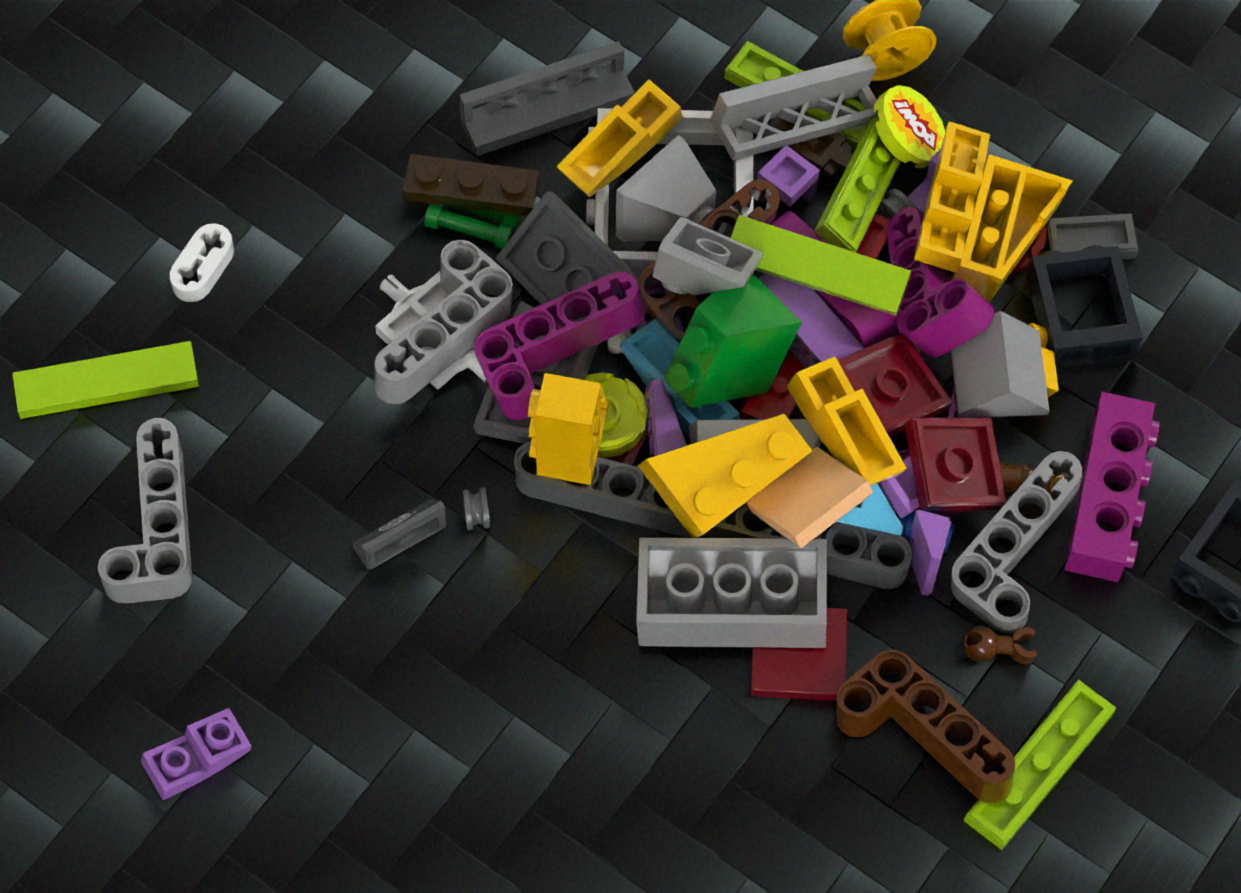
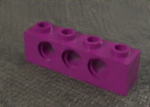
[1064,392,1160,582]

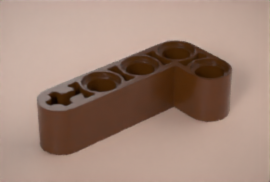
[638,179,780,344]
[836,650,1015,803]

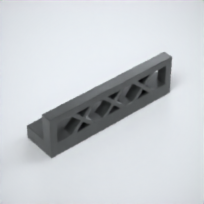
[459,41,635,156]

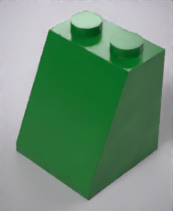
[664,273,802,408]

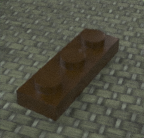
[403,154,539,216]

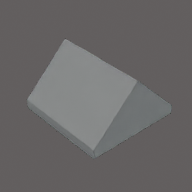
[950,311,1049,418]

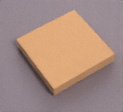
[746,447,873,548]

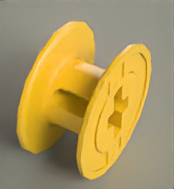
[842,0,937,81]

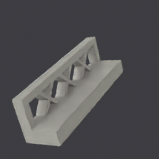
[710,55,878,160]

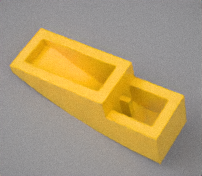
[557,79,683,197]
[787,356,907,486]

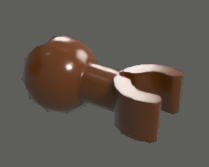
[962,625,1037,664]

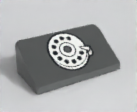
[353,499,446,570]

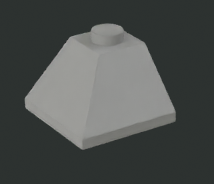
[616,135,716,241]
[652,217,764,295]

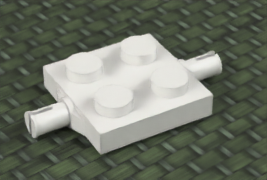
[375,271,488,390]

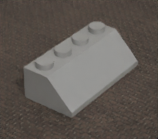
[636,538,827,648]

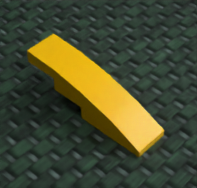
[914,121,990,273]

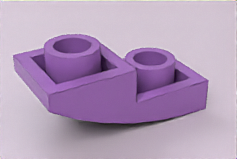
[141,708,251,800]

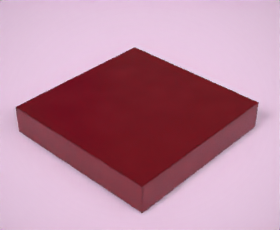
[838,333,953,437]
[904,418,1007,511]
[751,608,847,701]

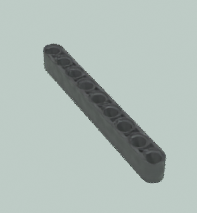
[514,442,912,589]

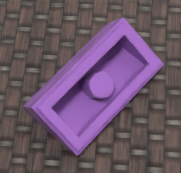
[908,510,951,596]

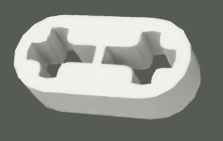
[170,224,234,302]

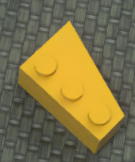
[528,373,609,485]
[638,414,812,538]

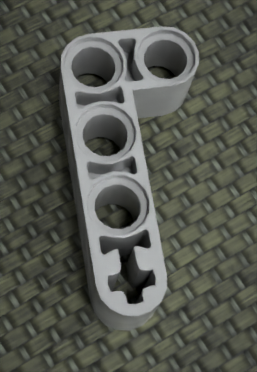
[374,240,513,404]
[98,418,192,604]
[951,451,1082,634]

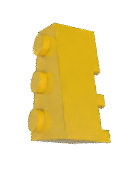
[950,154,1072,302]

